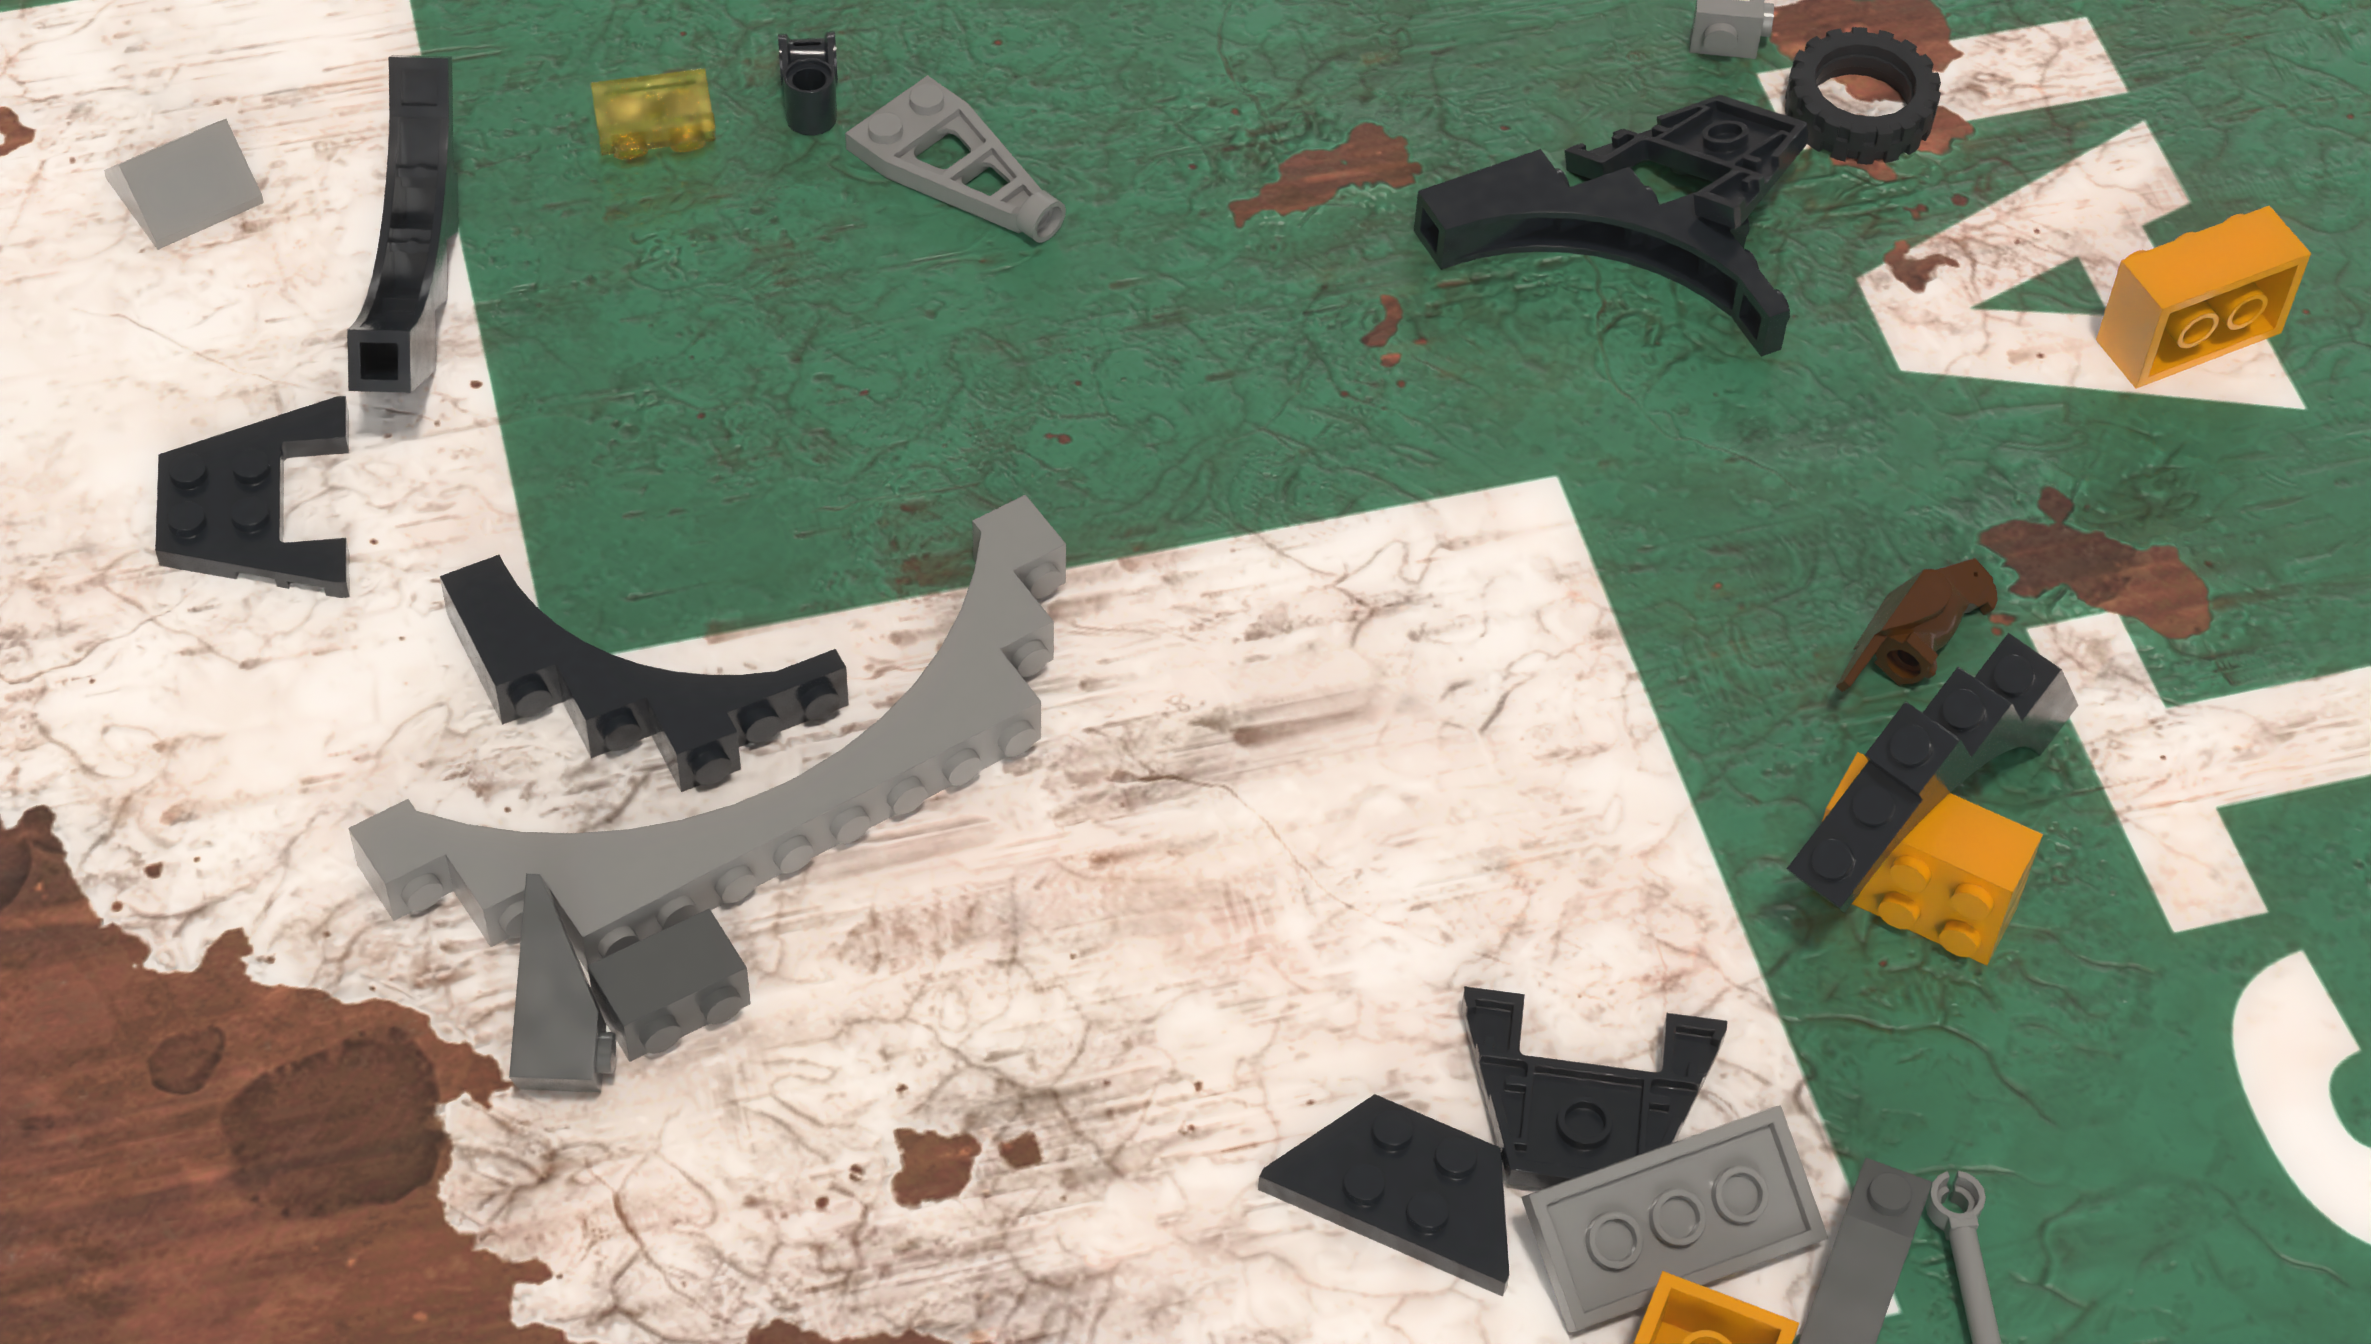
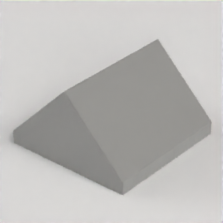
[104,119,264,250]

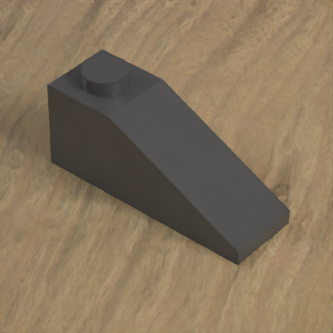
[509,873,616,1093]
[1799,1157,1933,1344]

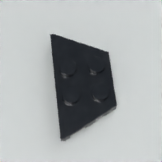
[1258,1094,1510,1297]

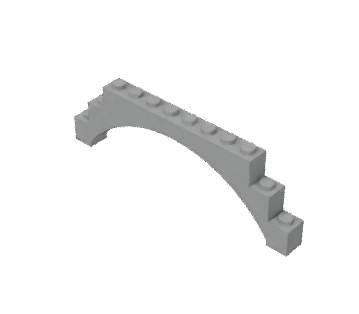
[348,495,1066,974]

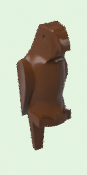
[1836,558,1998,692]

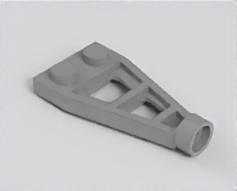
[845,75,1066,243]

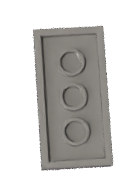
[1521,1105,1829,1332]

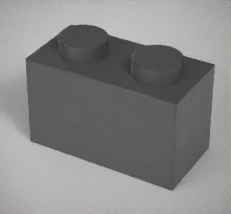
[587,908,751,1062]

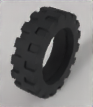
[1785,27,1941,165]

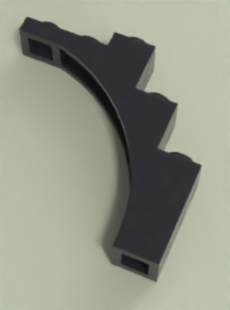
[347,55,458,393]
[1414,149,1790,357]
[440,554,849,792]
[1787,633,2079,913]

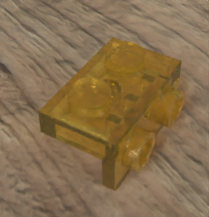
[591,68,716,159]

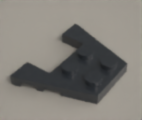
[1565,95,1808,229]
[155,396,350,598]
[1461,986,1727,1189]

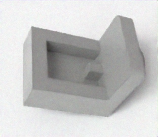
[1689,0,1774,59]

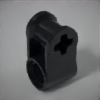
[778,31,838,136]

